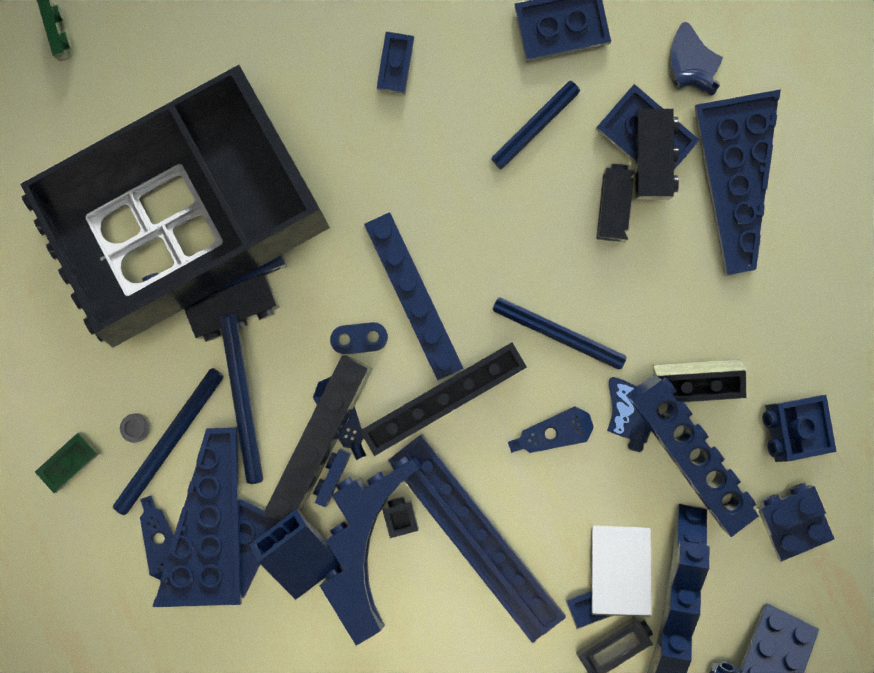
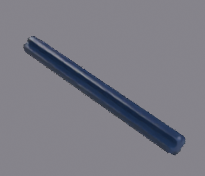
[220,313,263,484]
[113,368,224,515]

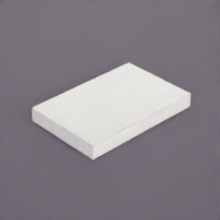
[591,526,651,617]

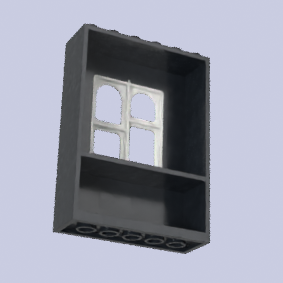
[20,64,330,348]

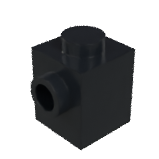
[382,497,419,538]

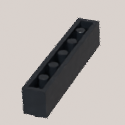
[360,342,527,456]
[264,355,373,521]

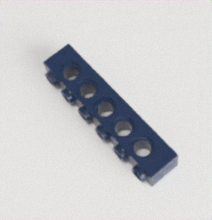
[626,374,759,537]

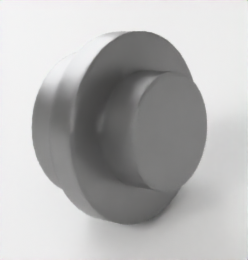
[120,414,150,443]

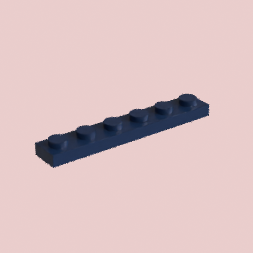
[364,212,464,381]

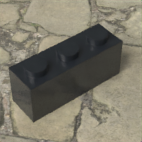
[635,109,679,200]
[184,273,279,342]
[653,359,747,403]

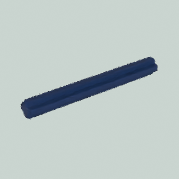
[493,297,627,369]

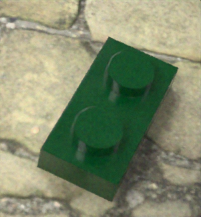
[37,0,72,61]
[35,433,99,493]

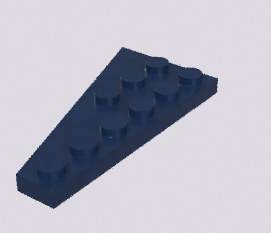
[694,89,781,275]
[152,427,242,607]

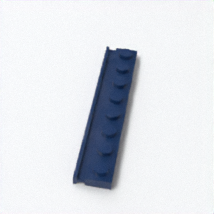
[388,434,566,643]

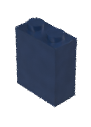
[249,509,341,600]

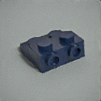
[762,395,837,462]
[757,482,835,562]

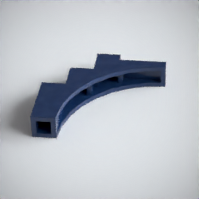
[319,456,422,646]
[647,504,710,673]

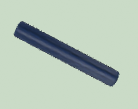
[491,81,580,169]

